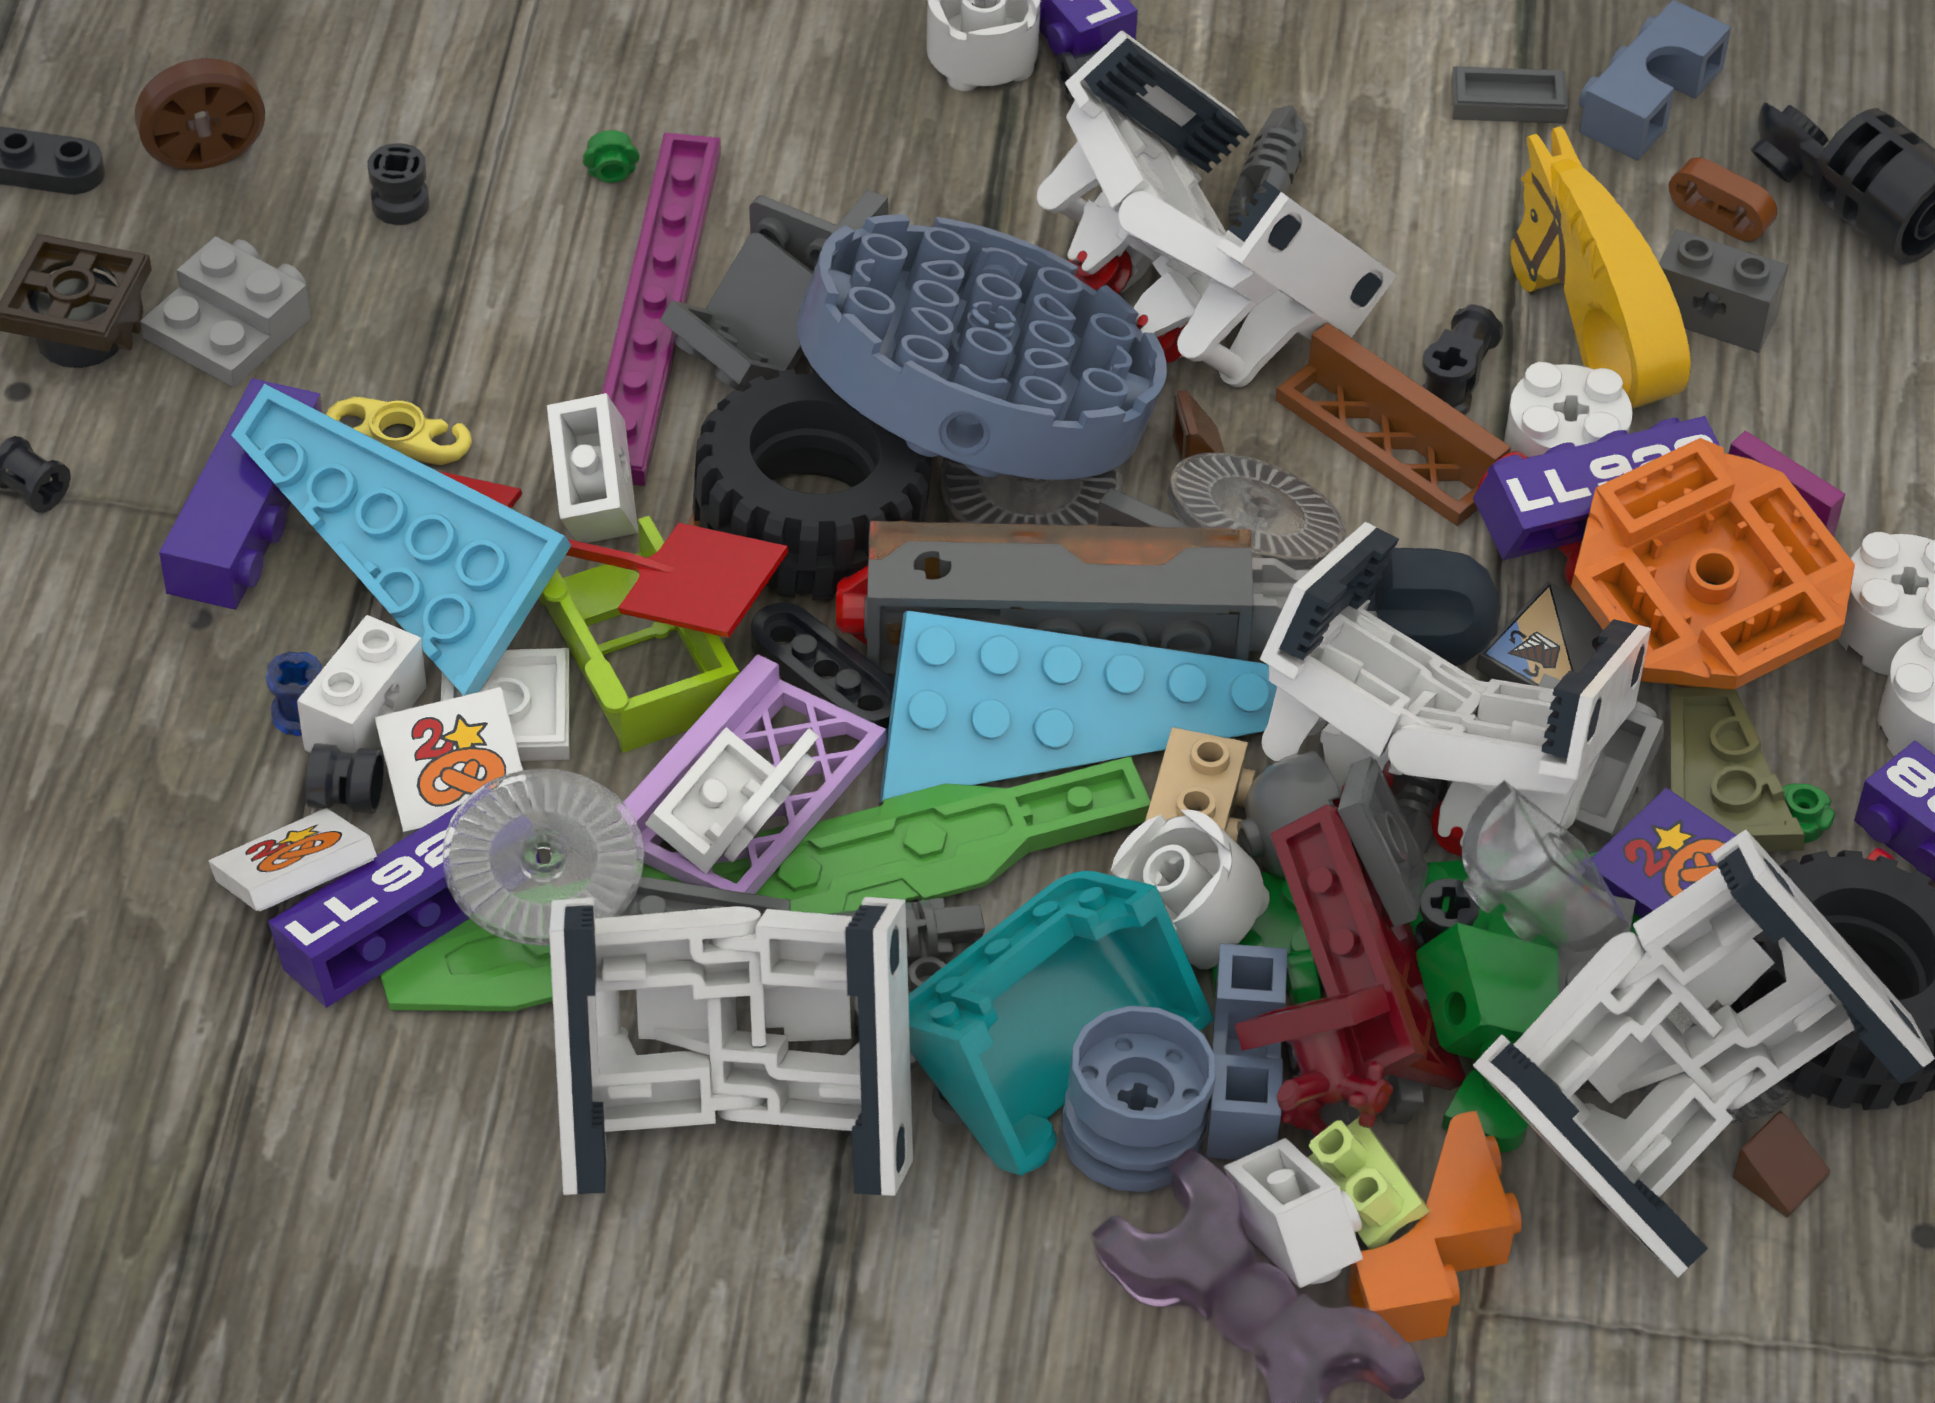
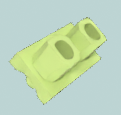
[1308,1117,1430,1249]

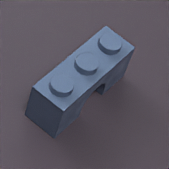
[1579,0,1731,161]
[1206,943,1288,1160]

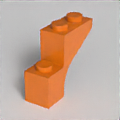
[1347,1111,1521,1350]

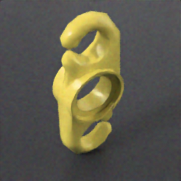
[326,397,472,465]

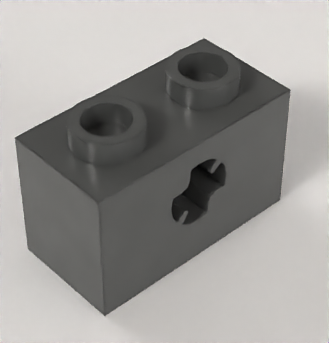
[1659,229,1789,353]

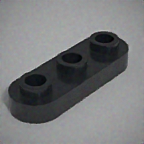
[0,126,105,195]
[751,602,895,734]

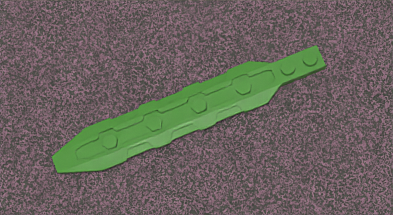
[379,756,1151,1011]

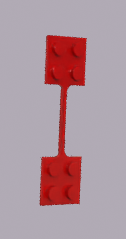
[436,470,789,638]

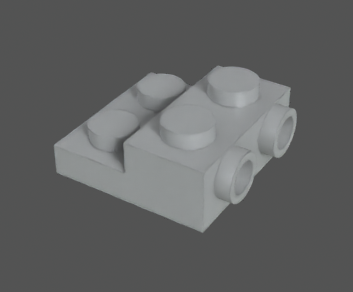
[140,236,311,388]
[1538,674,1664,841]

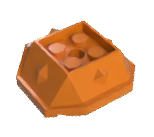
[1571,438,1855,690]

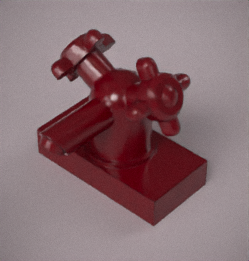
[1234,984,1394,1137]

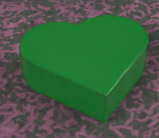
[1442,1069,1528,1152]

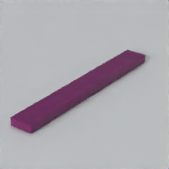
[601,132,721,486]

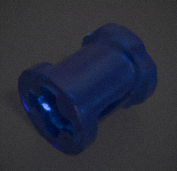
[266,652,322,736]

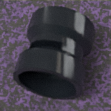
[367,143,429,225]
[305,743,384,814]

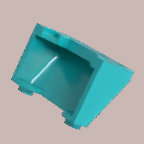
[908,871,1214,1176]

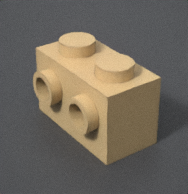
[1145,727,1256,845]

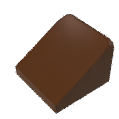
[1172,390,1227,475]
[1732,1111,1830,1218]

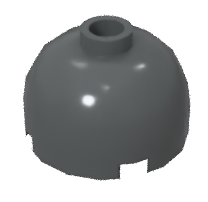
[1237,751,1341,880]

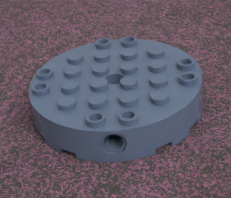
[796,214,1167,480]

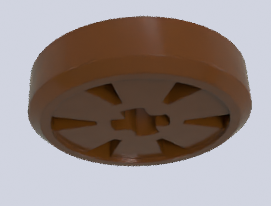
[135,58,265,170]

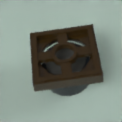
[0,234,152,368]

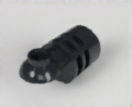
[1751,103,1935,264]

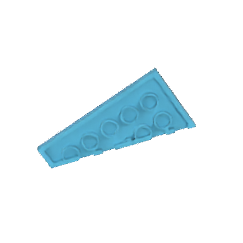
[232,384,571,696]
[879,610,1277,803]

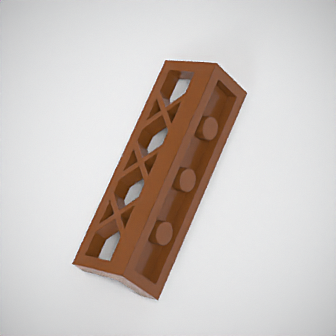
[1275,322,1511,526]

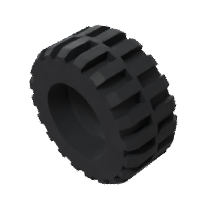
[692,368,932,600]
[1720,850,1935,1110]

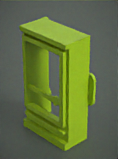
[538,516,739,753]

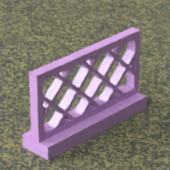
[609,654,887,894]

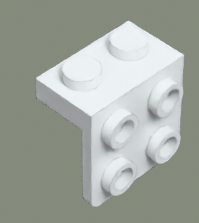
[645,727,819,874]

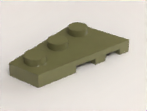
[1670,687,1804,851]

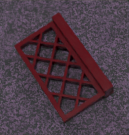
[1270,804,1466,1091]

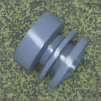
[1061,1006,1216,1192]

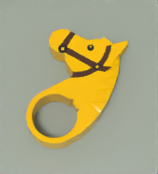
[1510,126,1691,409]

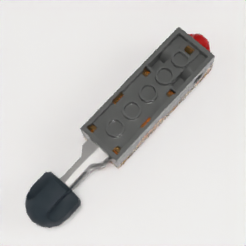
[836,521,1500,680]

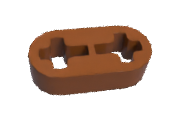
[1669,157,1777,242]

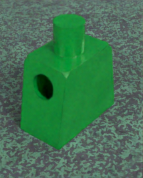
[1416,922,1559,1092]

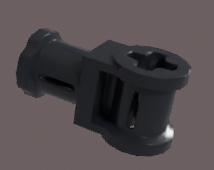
[1422,304,1504,415]

